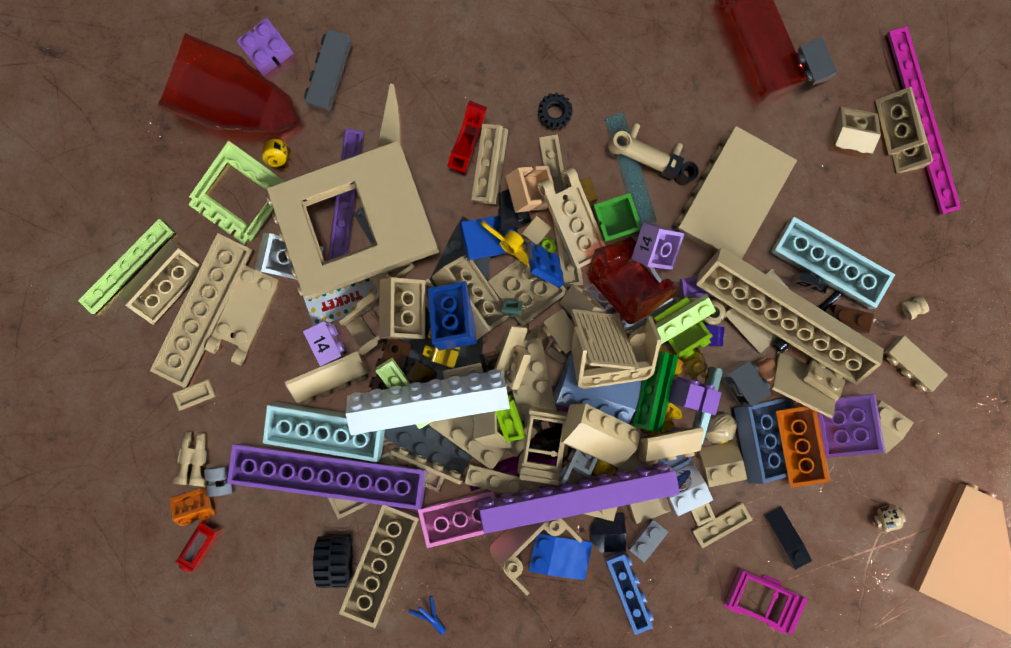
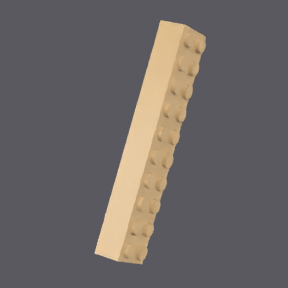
[696,247,884,385]

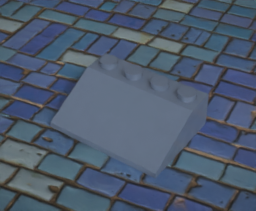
[553,350,643,424]
[734,397,794,484]

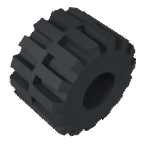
[313,536,352,588]

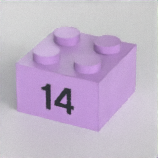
[631,222,685,270]
[303,321,347,367]

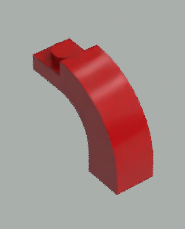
[447,101,488,173]

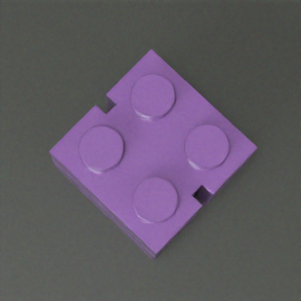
[236,18,294,76]
[669,376,722,415]

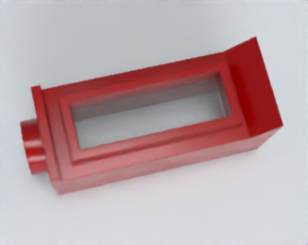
[175,520,220,572]

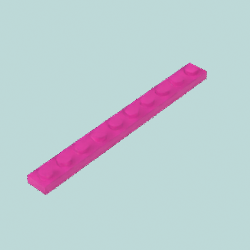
[887,26,962,215]

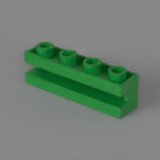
[633,351,678,432]

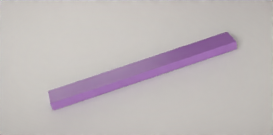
[328,129,364,260]

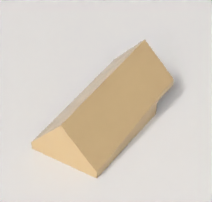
[875,87,933,173]

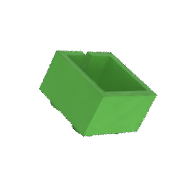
[592,193,642,243]

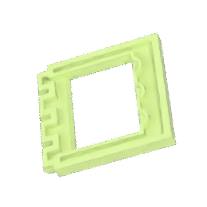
[189,141,286,245]

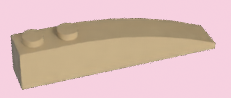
[377,83,401,148]

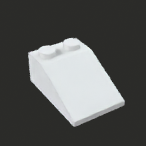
[255,233,324,280]

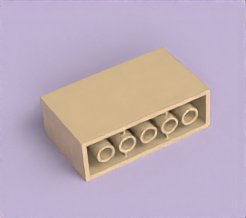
[673,126,797,259]

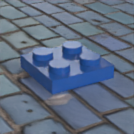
[526,241,565,288]

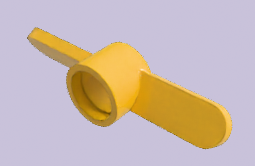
[480,220,530,268]

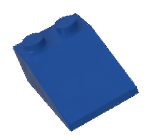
[428,281,477,351]
[528,531,593,580]

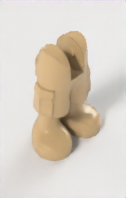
[171,431,208,487]

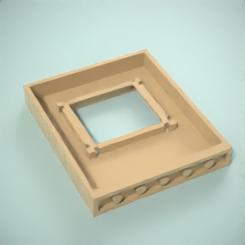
[266,140,439,300]

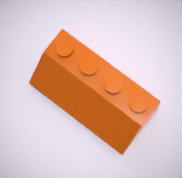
[776,405,830,488]

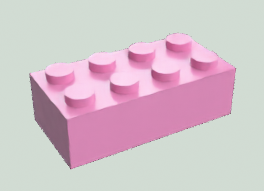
[418,490,496,548]

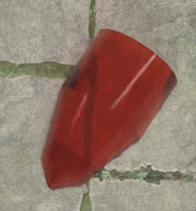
[157,33,299,134]

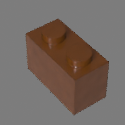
[828,304,874,333]

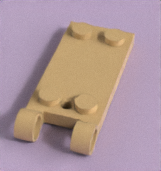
[537,167,609,269]
[205,265,280,366]

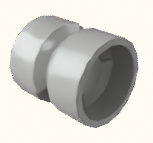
[204,466,233,497]

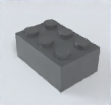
[722,361,772,407]

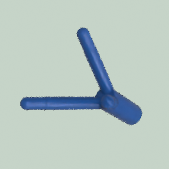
[409,596,446,635]

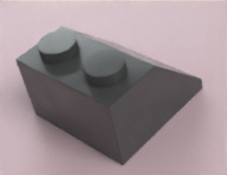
[797,37,837,85]

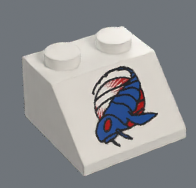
[668,463,713,516]

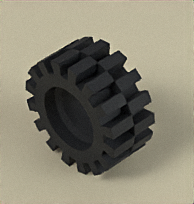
[538,92,573,130]

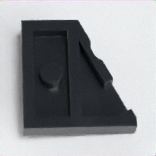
[498,189,532,233]
[790,271,828,294]

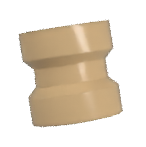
[902,295,929,320]

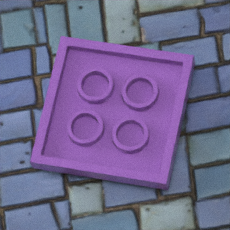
[818,393,885,458]

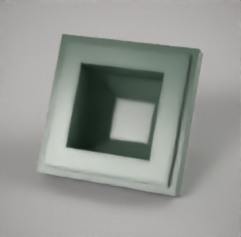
[501,299,523,318]

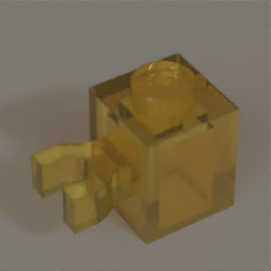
[680,348,709,382]

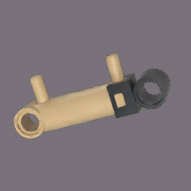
[608,123,699,184]

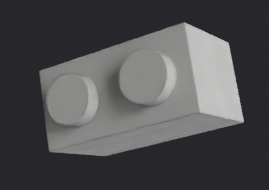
[627,518,669,563]

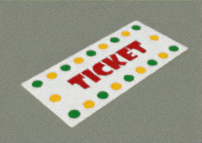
[303,278,379,326]

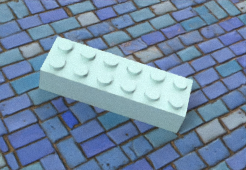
[770,217,895,309]
[263,401,385,462]

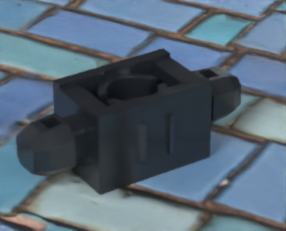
[530,424,574,458]

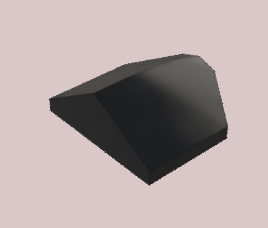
[590,512,626,553]

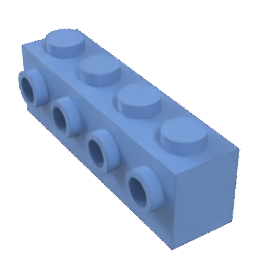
[605,551,654,635]

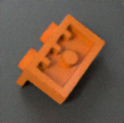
[169,487,215,526]

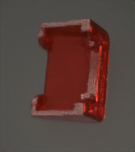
[588,236,678,324]

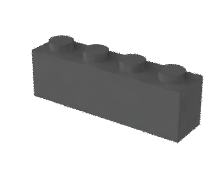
[304,29,352,112]

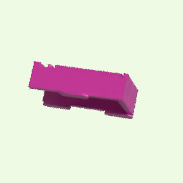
[724,568,808,635]

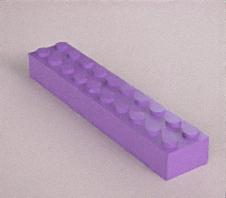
[227,444,427,510]
[477,462,680,534]

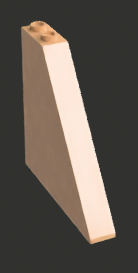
[912,482,1011,634]

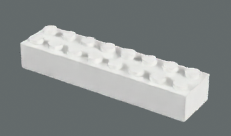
[346,369,510,435]

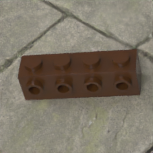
[369,339,413,391]

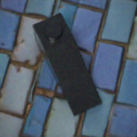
[764,506,812,570]

